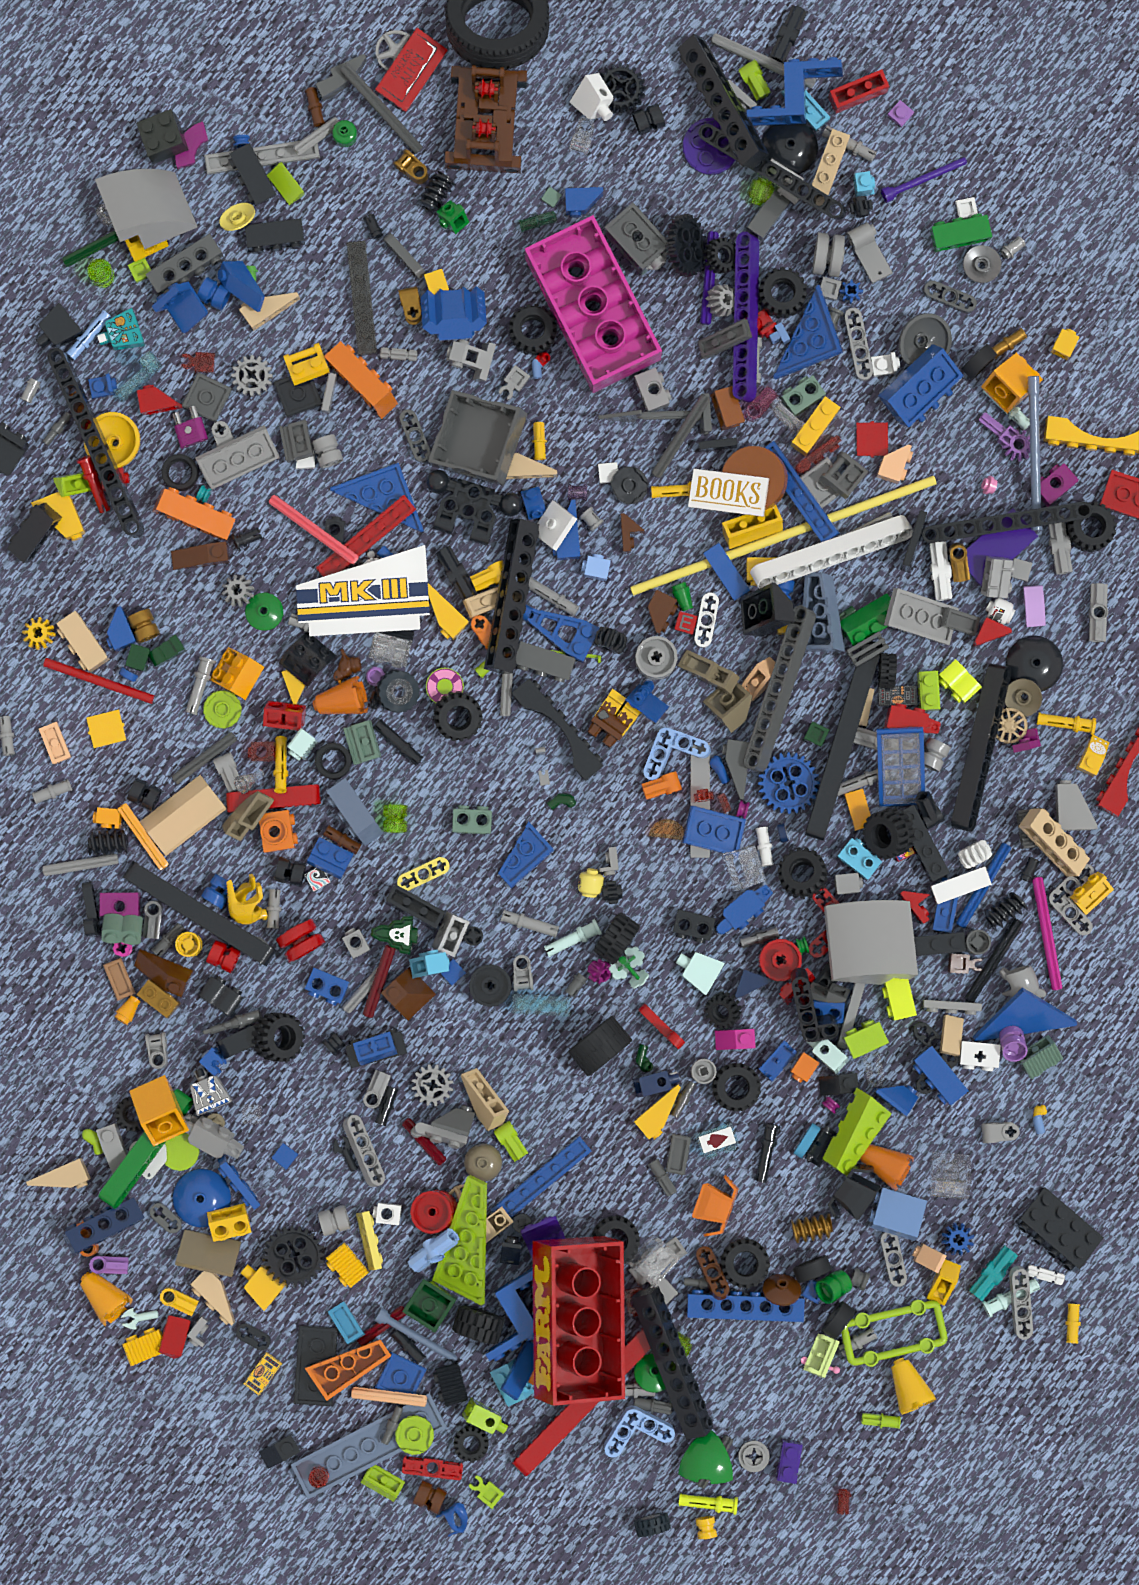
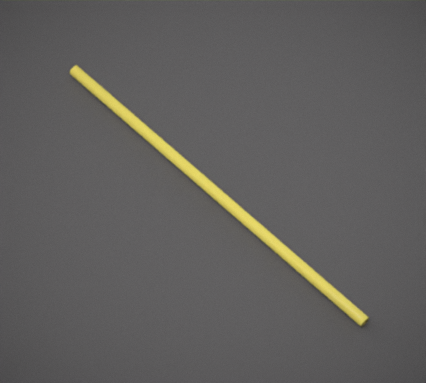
[630,476,937,596]

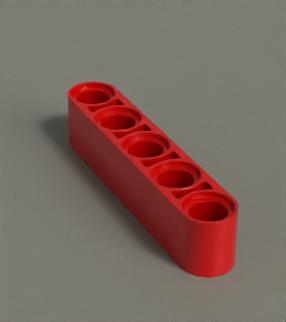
[226,784,321,813]

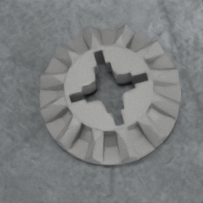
[738,1440,770,1472]

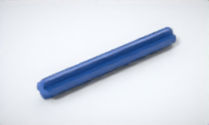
[956,843,1011,928]

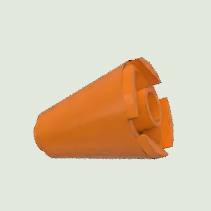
[313,676,368,714]
[860,1144,914,1191]

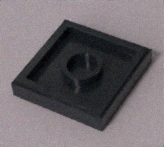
[274,376,322,418]

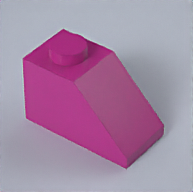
[715,1029,756,1050]

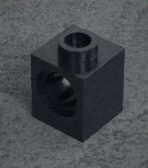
[325,516,346,545]

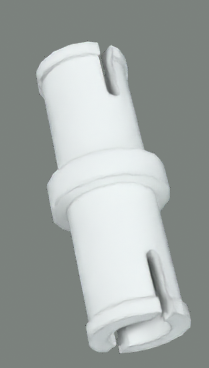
[756,827,774,867]

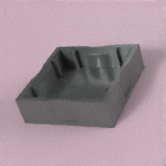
[428,390,528,486]

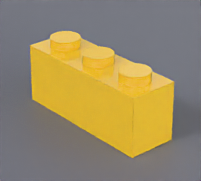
[790,396,841,457]
[722,505,783,549]

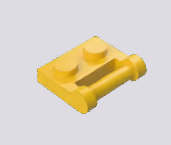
[283,343,330,386]

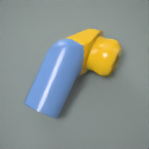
[1033,1105,1047,1134]

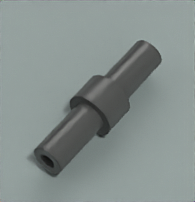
[43,411,72,446]
[672,1081,696,1118]
[684,1277,721,1290]
[381,1406,403,1445]

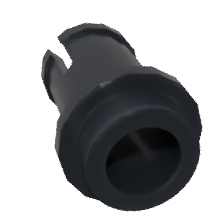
[363,214,383,239]
[1020,857,1040,883]

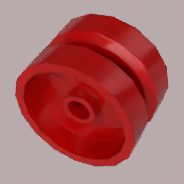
[276,919,325,963]
[758,939,802,981]
[410,1189,457,1234]

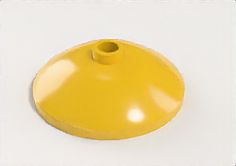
[84,412,140,468]

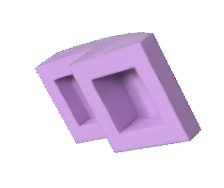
[1023,585,1046,627]

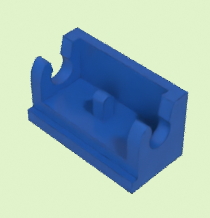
[353,1032,398,1066]
[758,1040,797,1082]
[199,1047,227,1076]

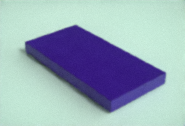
[958,508,1038,587]

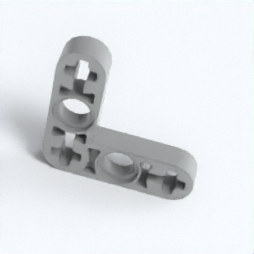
[1048,864,1094,936]

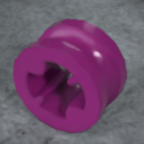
[736,800,750,819]
[822,1096,840,1114]

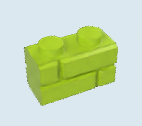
[917,671,941,712]

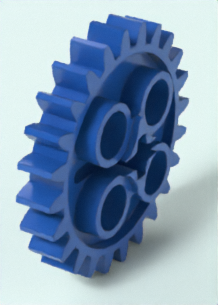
[757,752,820,814]

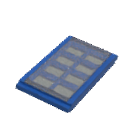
[877,727,925,807]

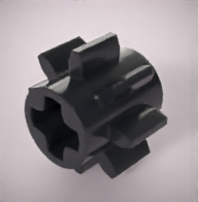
[849,196,873,218]
[602,881,623,904]

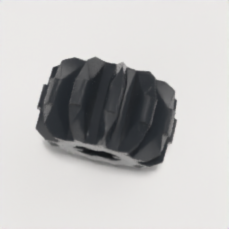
[594,627,627,654]

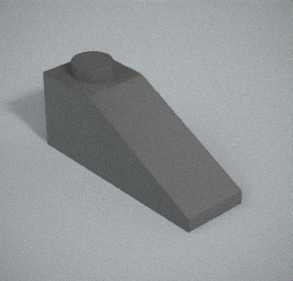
[722,740,749,800]

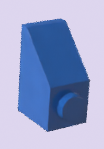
[565,187,603,218]
[106,606,137,652]

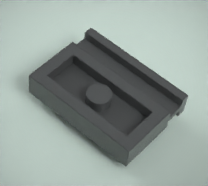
[279,419,314,463]

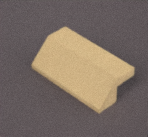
[140,775,227,856]

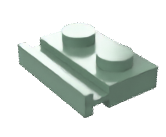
[343,720,381,765]

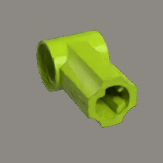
[738,59,771,101]
[493,1121,528,1162]

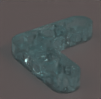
[115,351,162,402]

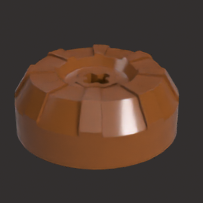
[722,446,788,510]

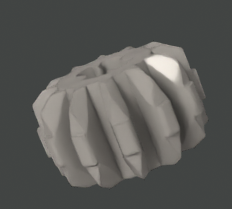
[705,284,735,317]
[222,575,255,607]

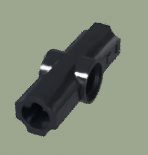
[770,5,807,64]
[436,545,477,601]

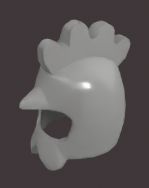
[999,965,1046,998]

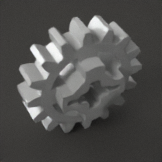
[231,355,273,397]
[412,1064,454,1106]

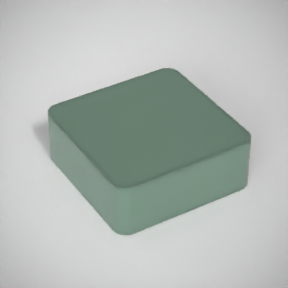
[542,187,562,208]

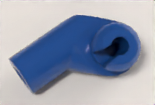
[710,756,730,784]

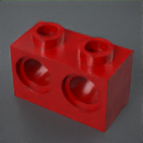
[263,701,306,731]

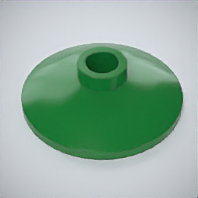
[245,593,283,631]
[634,1354,666,1393]

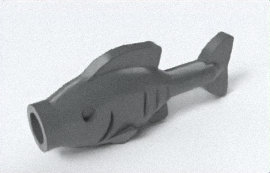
[203,1009,262,1035]

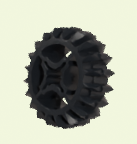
[600,63,646,115]

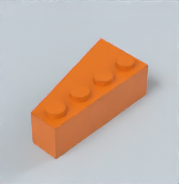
[324,341,398,419]
[304,1339,391,1401]

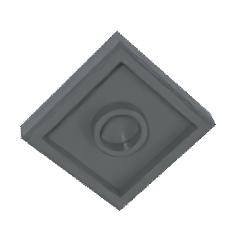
[182,372,233,422]

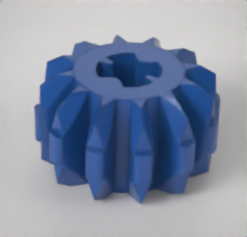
[941,1223,974,1256]

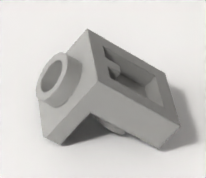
[599,847,619,876]
[187,1315,209,1347]

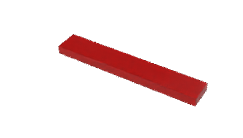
[316,495,416,577]

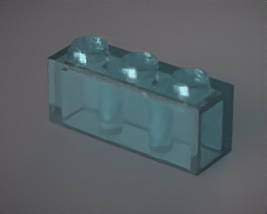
[512,994,571,1017]

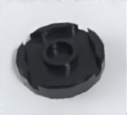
[610,467,648,505]

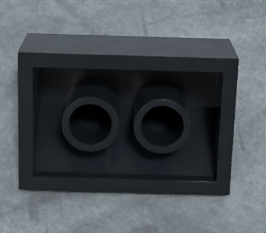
[740,582,795,637]

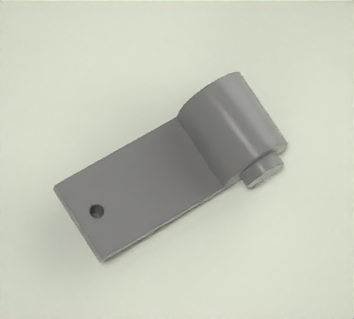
[846,222,893,284]

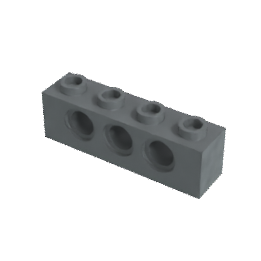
[146,233,224,296]

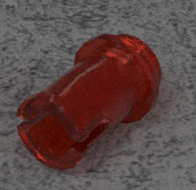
[836,1489,852,1515]

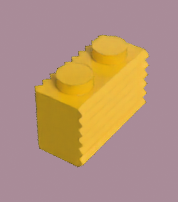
[326,1242,369,1288]
[122,1327,163,1366]

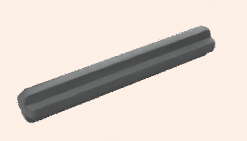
[172,732,237,784]

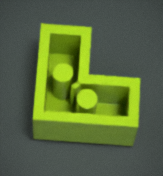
[842,1019,889,1059]

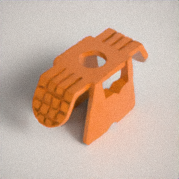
[692,1174,739,1237]

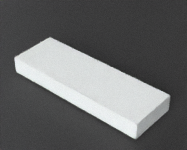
[930,867,992,904]

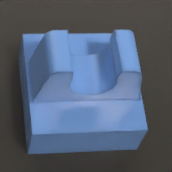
[769,322,791,345]

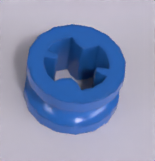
[233,134,250,148]

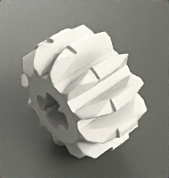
[958,840,992,868]

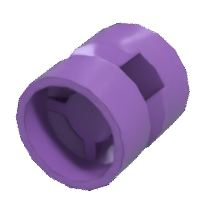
[999,1026,1028,1062]

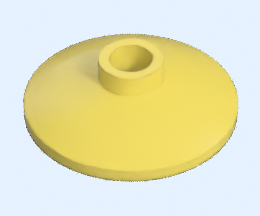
[219,203,255,231]

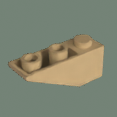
[191,1271,235,1326]

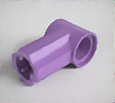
[89,1255,129,1274]

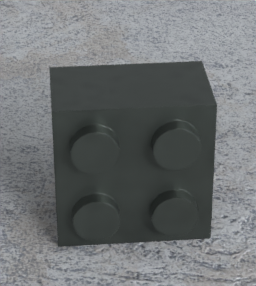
[136,109,189,164]

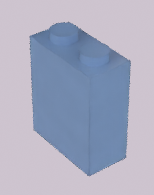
[868,1187,927,1241]

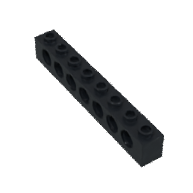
[677,34,769,169]
[484,519,539,674]
[631,1286,714,1440]

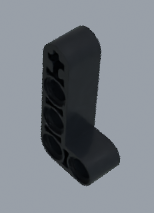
[791,968,839,1042]

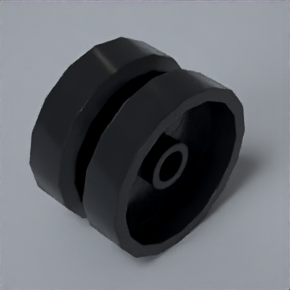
[469,964,512,1007]

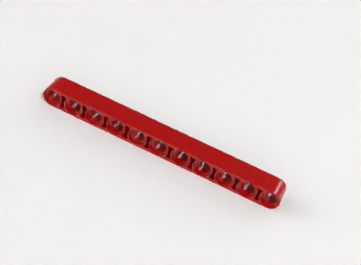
[512,1326,661,1477]

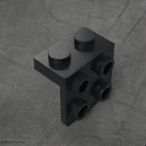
[0,422,30,476]

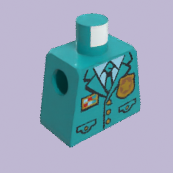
[97,308,145,351]

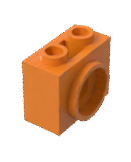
[259,810,298,853]

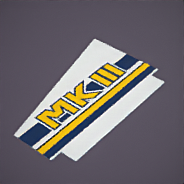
[296,545,430,636]

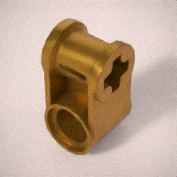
[393,149,429,184]
[398,286,422,325]

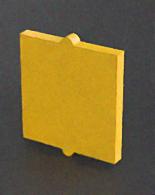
[86,710,126,748]

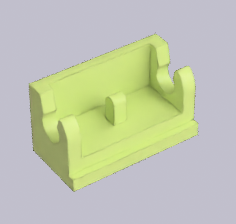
[803,1334,839,1378]

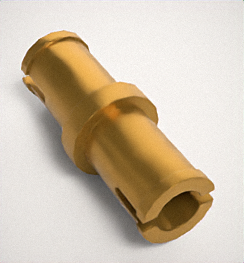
[992,328,1027,359]

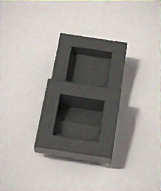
[806,982,850,1003]

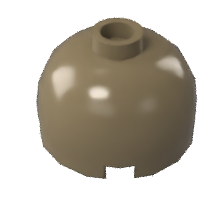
[464,1143,503,1182]

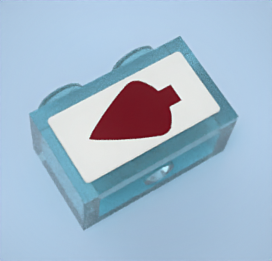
[695,1122,739,1159]

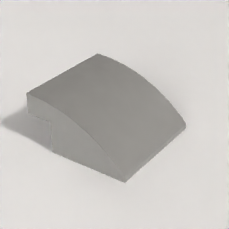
[95,169,198,249]
[824,900,918,985]

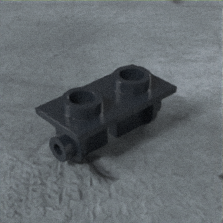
[805,1125,838,1167]

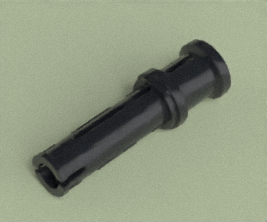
[755,1123,781,1183]

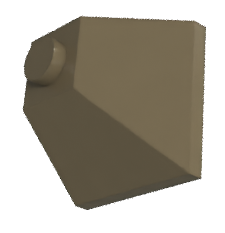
[703,682,752,733]

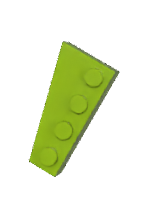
[822,1088,892,1176]

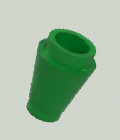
[671,581,693,611]

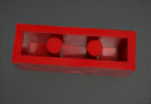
[828,69,890,114]

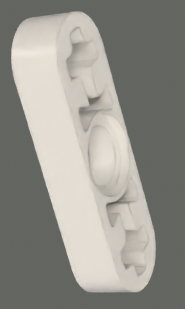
[694,593,719,648]

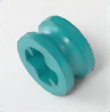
[196,485,212,504]

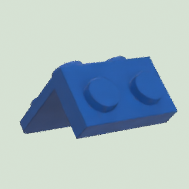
[152,282,208,333]

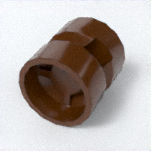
[412,1480,447,1514]

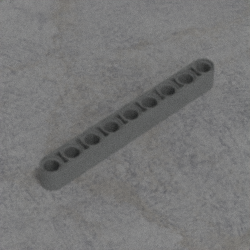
[744,605,816,772]

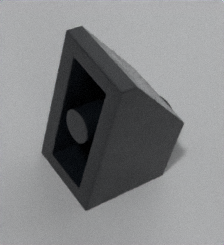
[259,1432,302,1469]

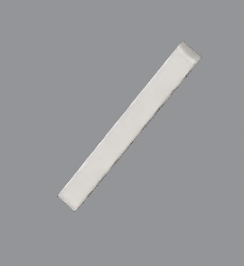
[750,515,913,589]

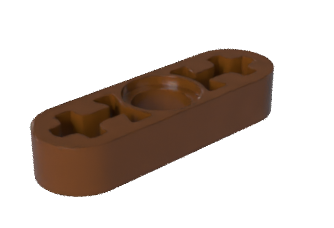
[696,1246,729,1300]

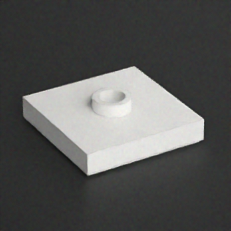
[537,500,577,550]

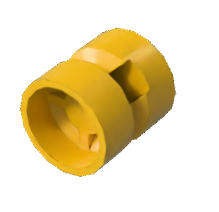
[175,932,203,957]

